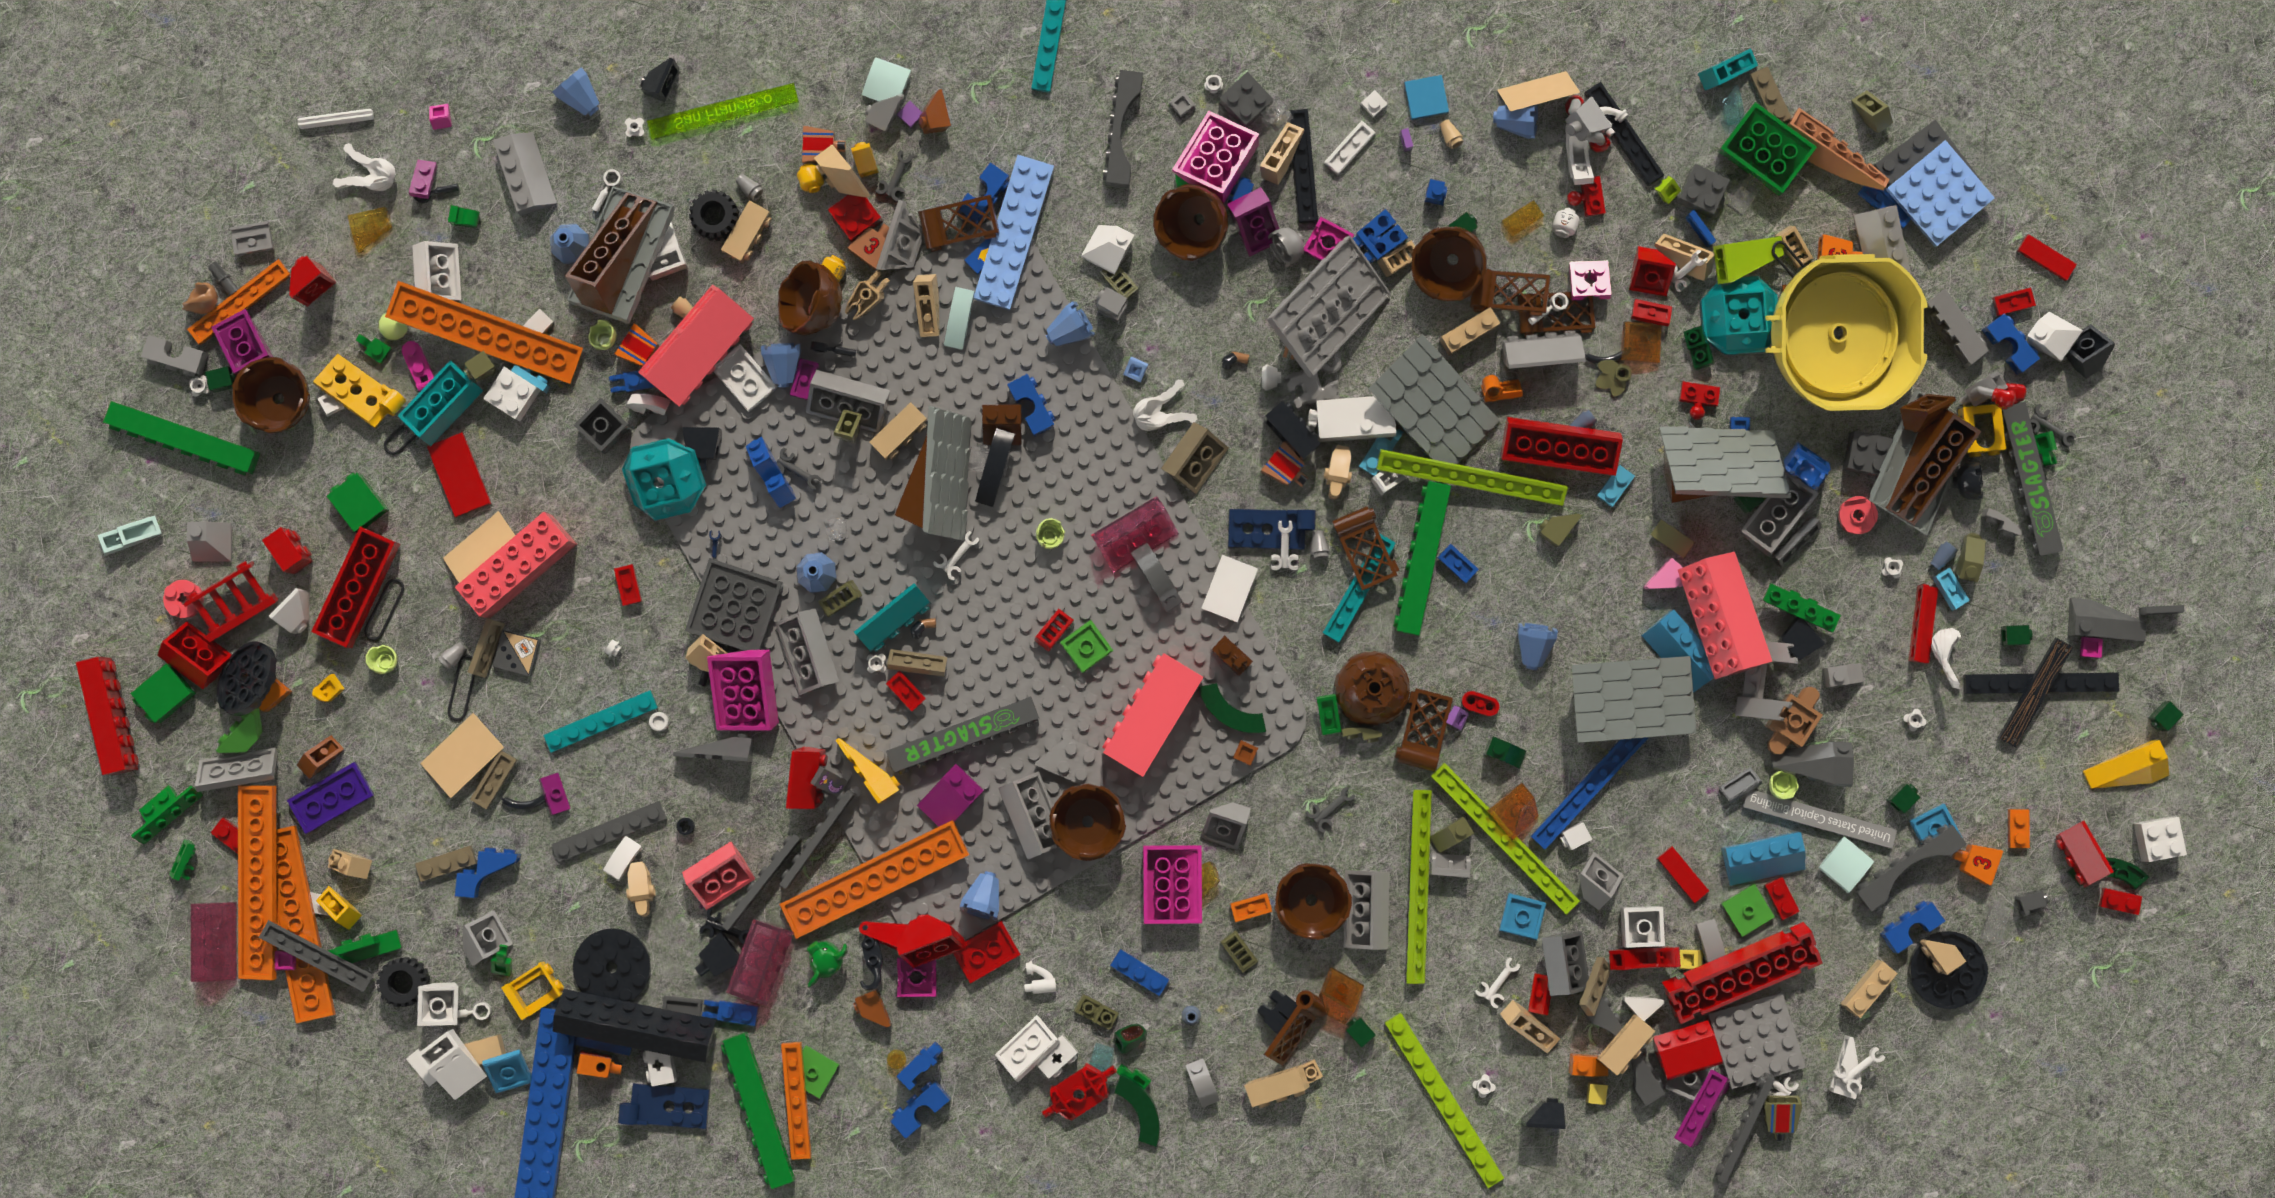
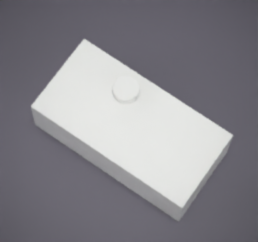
[1317,396,1396,442]

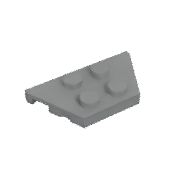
[876,200,923,270]
[1035,737,1104,787]

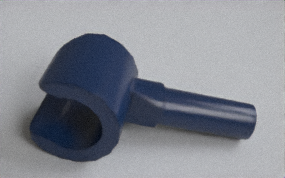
[709,530,722,558]

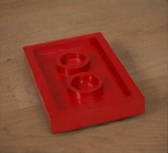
[953,921,1021,984]

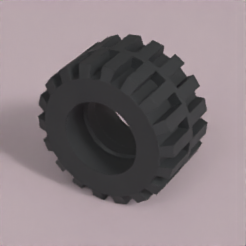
[689,190,740,241]
[376,957,430,1007]

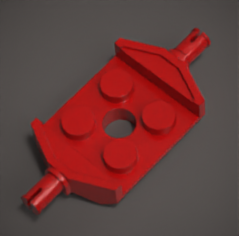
[1042,1063,1117,1121]

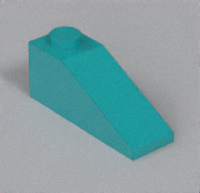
[1697,48,1758,91]

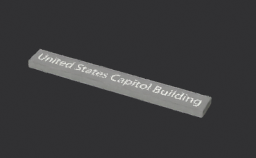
[1742,790,1897,849]

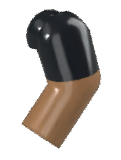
[1222,352,1249,370]
[910,618,936,639]

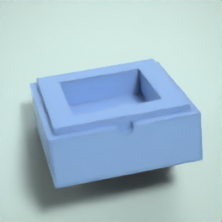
[1123,357,1148,383]

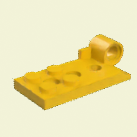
[313,353,406,428]

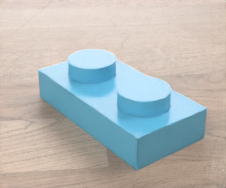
[511,365,551,394]
[1597,465,1635,507]
[1932,568,1970,611]

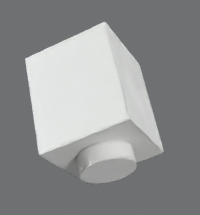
[1560,822,1592,850]

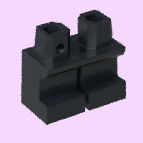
[1257,989,1297,1035]

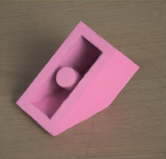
[1643,558,1683,590]

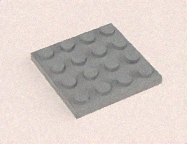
[1707,992,1806,1089]

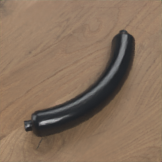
[1585,346,1630,364]
[501,794,546,809]

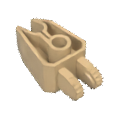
[845,270,890,320]
[1323,445,1352,500]
[626,862,656,917]

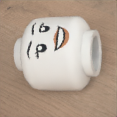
[1552,208,1580,238]

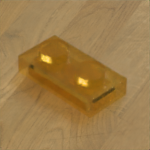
[1501,200,1544,237]

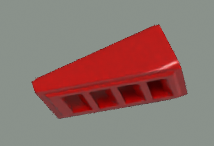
[1034,609,1074,652]

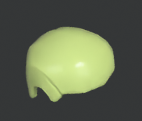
[379,313,408,340]
[588,319,617,350]
[1036,518,1065,549]
[366,645,398,674]
[1769,771,1799,800]

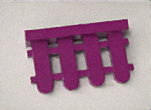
[1674,1069,1730,1148]

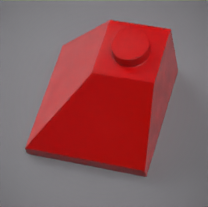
[1629,246,1676,297]

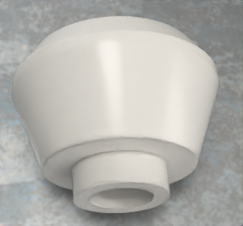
[1262,364,1281,391]

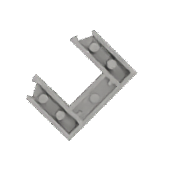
[1735,641,1798,721]

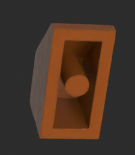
[919,89,951,134]
[297,735,344,779]
[853,989,892,1027]

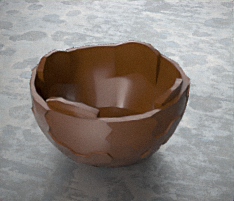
[1153,184,1228,261]
[1411,226,1487,301]
[778,260,843,335]
[232,357,310,433]
[1334,651,1410,726]
[1049,784,1126,861]
[1275,863,1352,940]

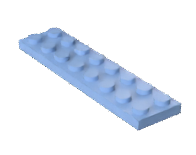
[974,155,1054,310]

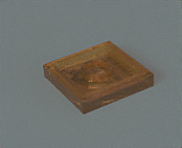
[1621,321,1662,363]

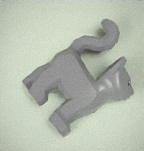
[1284,356,1341,411]

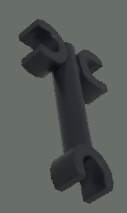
[699,908,753,944]

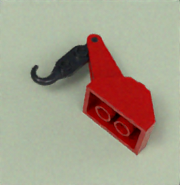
[859,914,966,990]

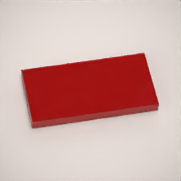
[427,432,491,517]

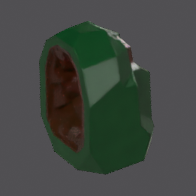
[1114,1024,1147,1054]

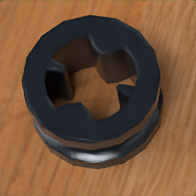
[676,818,695,835]

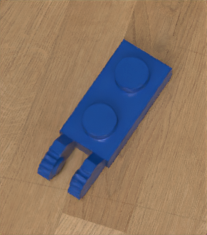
[609,370,656,393]
[702,1000,759,1026]

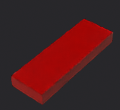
[2017,234,2077,281]
[1657,846,1709,903]

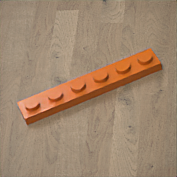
[187,259,291,345]
[781,1042,812,1160]

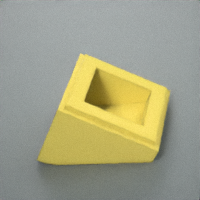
[1680,950,1703,970]
[1586,1083,1608,1105]

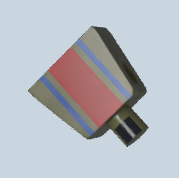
[1763,1096,1802,1141]

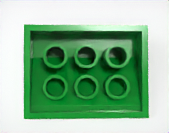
[1717,102,1817,196]

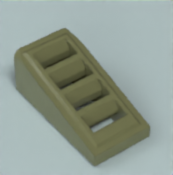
[1100,266,1139,299]
[818,580,862,617]
[1220,930,1258,972]

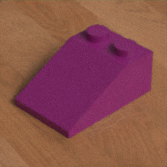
[1227,187,1279,257]
[211,309,273,376]
[917,764,985,827]

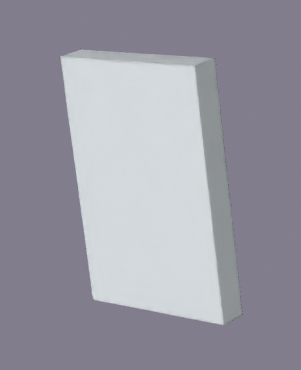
[713,344,778,412]
[1201,555,1258,622]
[995,1015,1060,1082]

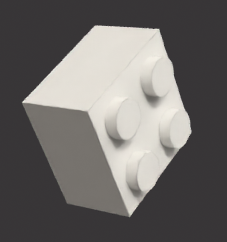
[483,367,541,422]
[2134,817,2187,862]
[1620,906,1665,948]

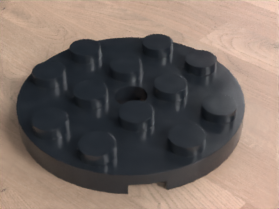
[217,641,277,716]
[573,928,651,1002]
[1909,931,1988,1009]

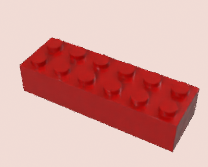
[1500,417,1623,476]
[311,527,400,649]
[75,657,139,775]

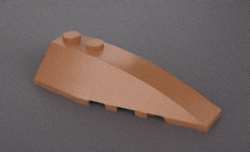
[1787,108,1889,190]

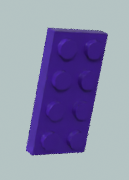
[287,762,374,834]

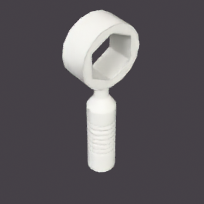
[592,169,622,213]
[1528,293,1568,325]
[457,1002,492,1020]

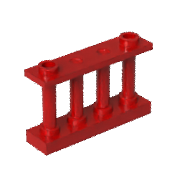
[183,561,278,643]

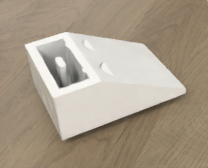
[649,221,688,281]
[416,1029,487,1100]

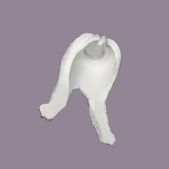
[333,143,396,191]
[1133,379,1198,431]
[1931,628,1961,689]

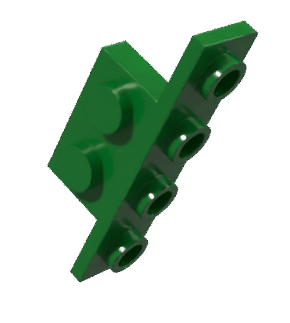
[1763,583,1841,632]
[131,785,203,844]
[328,930,402,963]

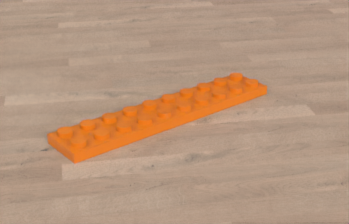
[385,281,583,384]
[238,785,277,980]
[779,820,970,939]
[276,825,336,1023]

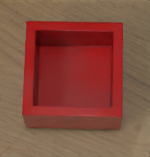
[828,194,883,243]
[262,527,313,574]

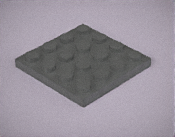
[1873,120,1981,186]
[685,558,783,651]

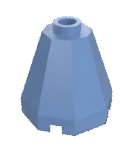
[552,67,600,116]
[1493,104,1538,139]
[550,224,590,264]
[1046,301,1095,346]
[761,343,801,387]
[796,553,837,593]
[1517,623,1558,670]
[959,871,999,921]

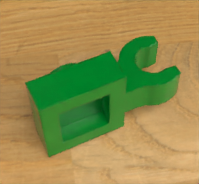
[356,334,392,364]
[2034,431,2057,466]
[491,944,512,977]
[1117,1063,1151,1090]

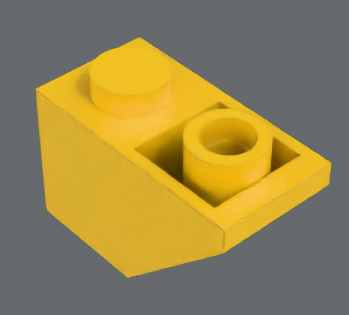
[851,142,879,178]

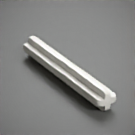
[298,109,374,129]

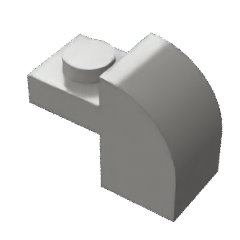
[1185,1058,1220,1108]

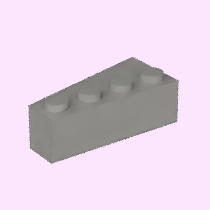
[1924,289,1989,367]

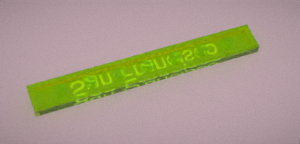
[647,83,799,140]

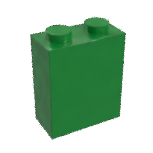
[327,472,389,533]
[130,664,196,723]

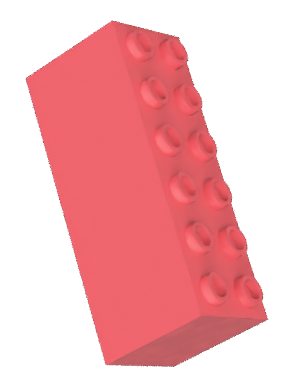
[638,285,754,407]
[455,512,577,619]
[1678,552,1772,679]
[1102,653,1203,777]

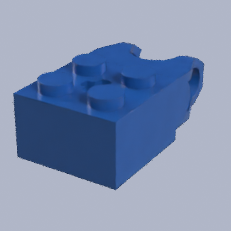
[1784,441,1831,490]

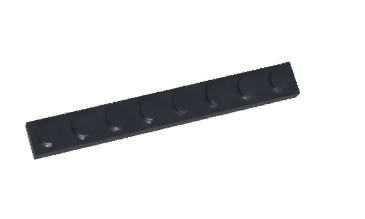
[1963,672,2119,694]

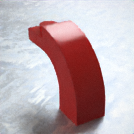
[1609,946,1681,970]

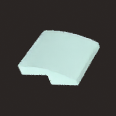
[862,57,911,101]
[1818,836,1874,893]

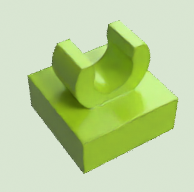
[1655,176,1682,204]

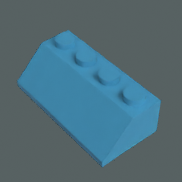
[1641,610,1714,693]
[1721,832,1805,886]

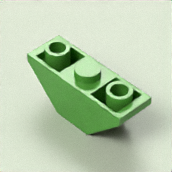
[216,708,263,753]

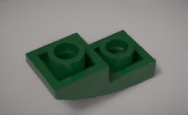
[1683,326,1715,370]

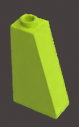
[1713,236,1784,284]

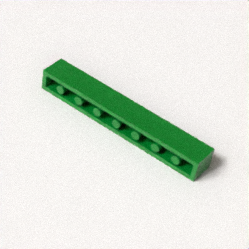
[103,401,261,476]
[1393,481,1451,636]
[721,1032,795,1189]

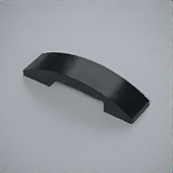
[975,428,1015,507]

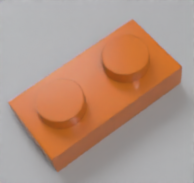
[2008,809,2030,848]
[1230,893,1272,922]

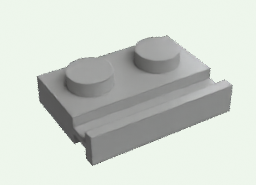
[230,221,274,256]

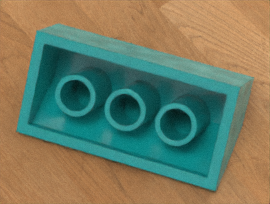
[398,360,483,446]
[854,583,931,652]

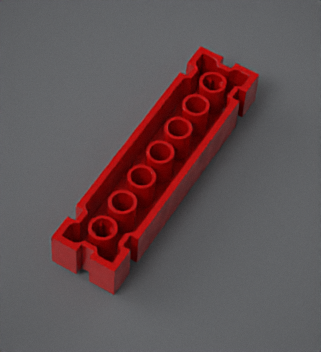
[1662,922,1823,1024]

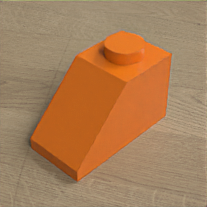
[1569,1053,1608,1077]

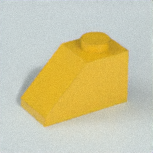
[316,886,362,930]

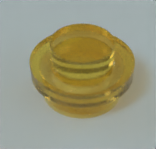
[887,1049,906,1069]

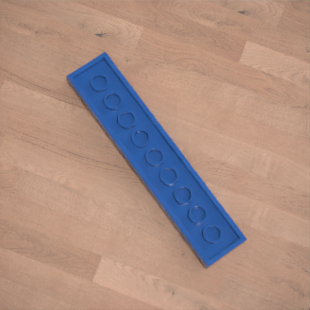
[515,1007,577,1198]

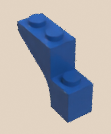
[746,437,796,508]
[455,847,521,898]

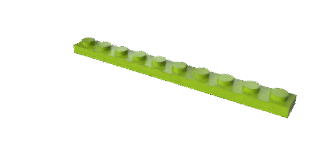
[1376,449,1568,506]
[1431,763,1580,915]
[1406,790,1432,984]
[1384,1012,1504,1188]

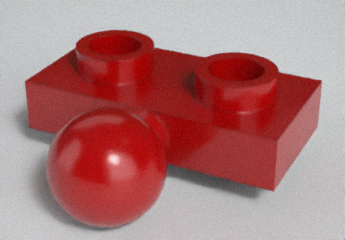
[1567,176,1606,217]
[1679,381,1720,420]

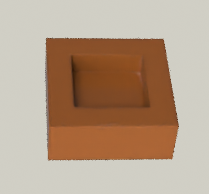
[1233,740,1258,766]

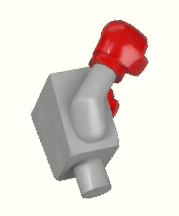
[1565,95,1612,153]
[1960,372,2026,410]

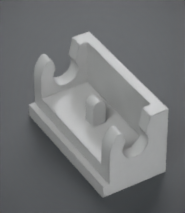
[1429,853,1471,878]

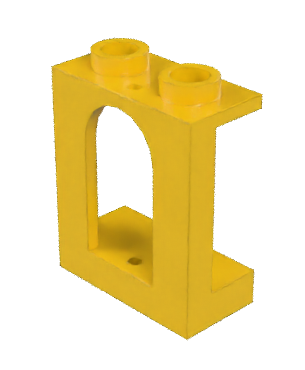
[1958,404,2006,458]
[501,961,564,1020]

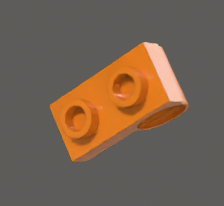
[1481,375,1523,402]

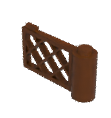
[918,195,999,252]
[1470,269,1551,316]
[1517,292,1596,338]
[1332,506,1400,591]
[1394,688,1453,772]
[1264,990,1329,1066]

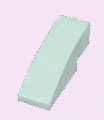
[944,287,975,350]
[98,515,161,556]

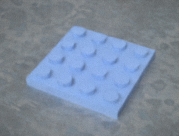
[1886,140,1995,247]

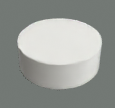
[649,712,669,731]

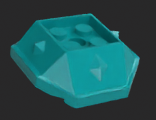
[1700,276,1778,355]
[622,438,706,521]

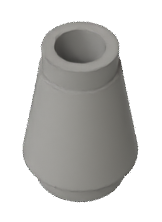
[736,174,764,201]
[1311,530,1330,560]
[438,642,467,670]

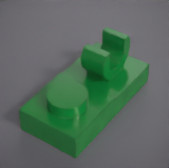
[1316,694,1341,735]
[169,839,196,881]

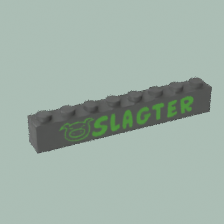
[2002,402,2064,556]
[886,697,1040,775]

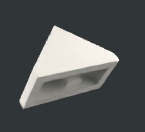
[1371,471,1406,496]
[1622,996,1664,1021]

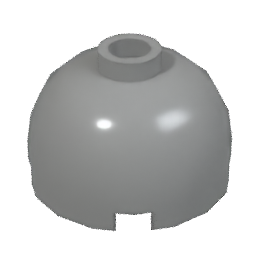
[1268,228,1304,267]

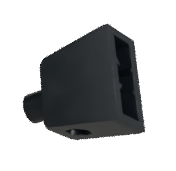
[683,427,722,471]
[1778,617,1825,661]
[695,932,744,977]

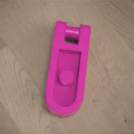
[401,341,435,392]

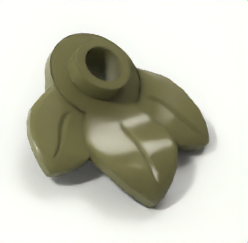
[1595,360,1632,397]

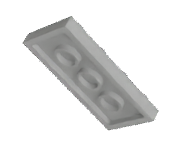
[195,748,278,792]

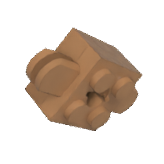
[1765,687,1823,754]

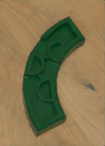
[1198,683,1266,733]
[2066,857,2149,890]
[1114,1074,1160,1147]

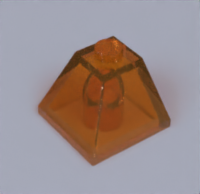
[1487,783,1539,840]
[1319,967,1364,1025]

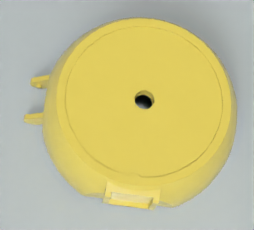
[1765,254,1927,411]

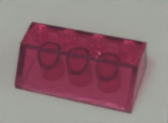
[1091,496,1179,573]
[191,902,237,982]
[726,919,794,1005]

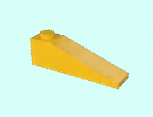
[836,738,901,804]
[2083,740,2169,789]

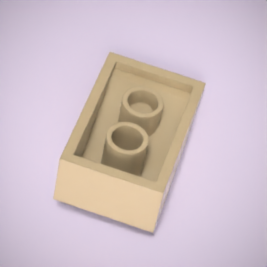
[814,145,870,198]

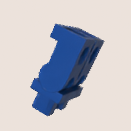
[1353,209,1408,264]
[896,1041,943,1090]

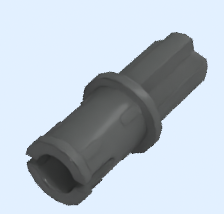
[208,262,239,296]

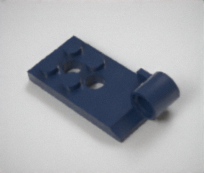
[1228,509,1316,550]
[618,1083,710,1129]

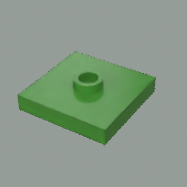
[1060,620,1113,674]
[1721,884,1775,937]
[802,1045,839,1099]

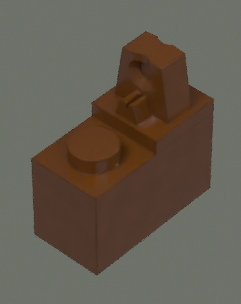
[1211,635,1253,676]

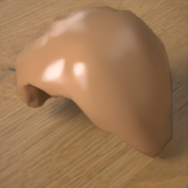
[182,282,218,314]

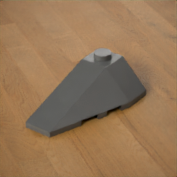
[2068,598,2146,642]
[673,734,754,762]
[1770,742,1854,787]

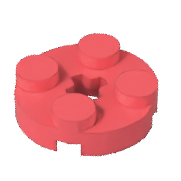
[1838,496,1878,535]
[163,580,204,618]

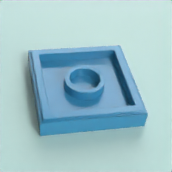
[1404,75,1449,120]
[1909,803,1962,844]
[1499,893,1546,940]
[482,1049,532,1093]

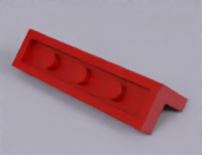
[1908,584,1938,664]

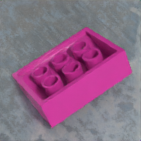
[1172,111,1259,204]
[707,650,779,731]
[1143,845,1202,924]

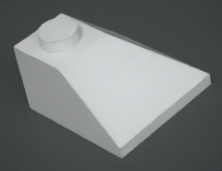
[1081,225,1134,275]
[2027,312,2083,362]
[269,588,309,634]
[417,982,458,1026]

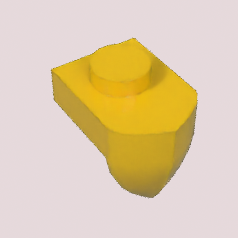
[312,674,345,702]

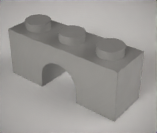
[1096,287,1127,324]
[141,335,208,377]

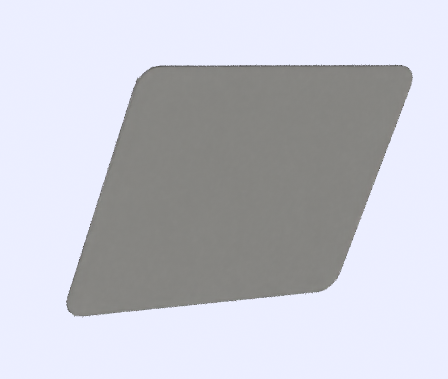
[631,221,1306,940]

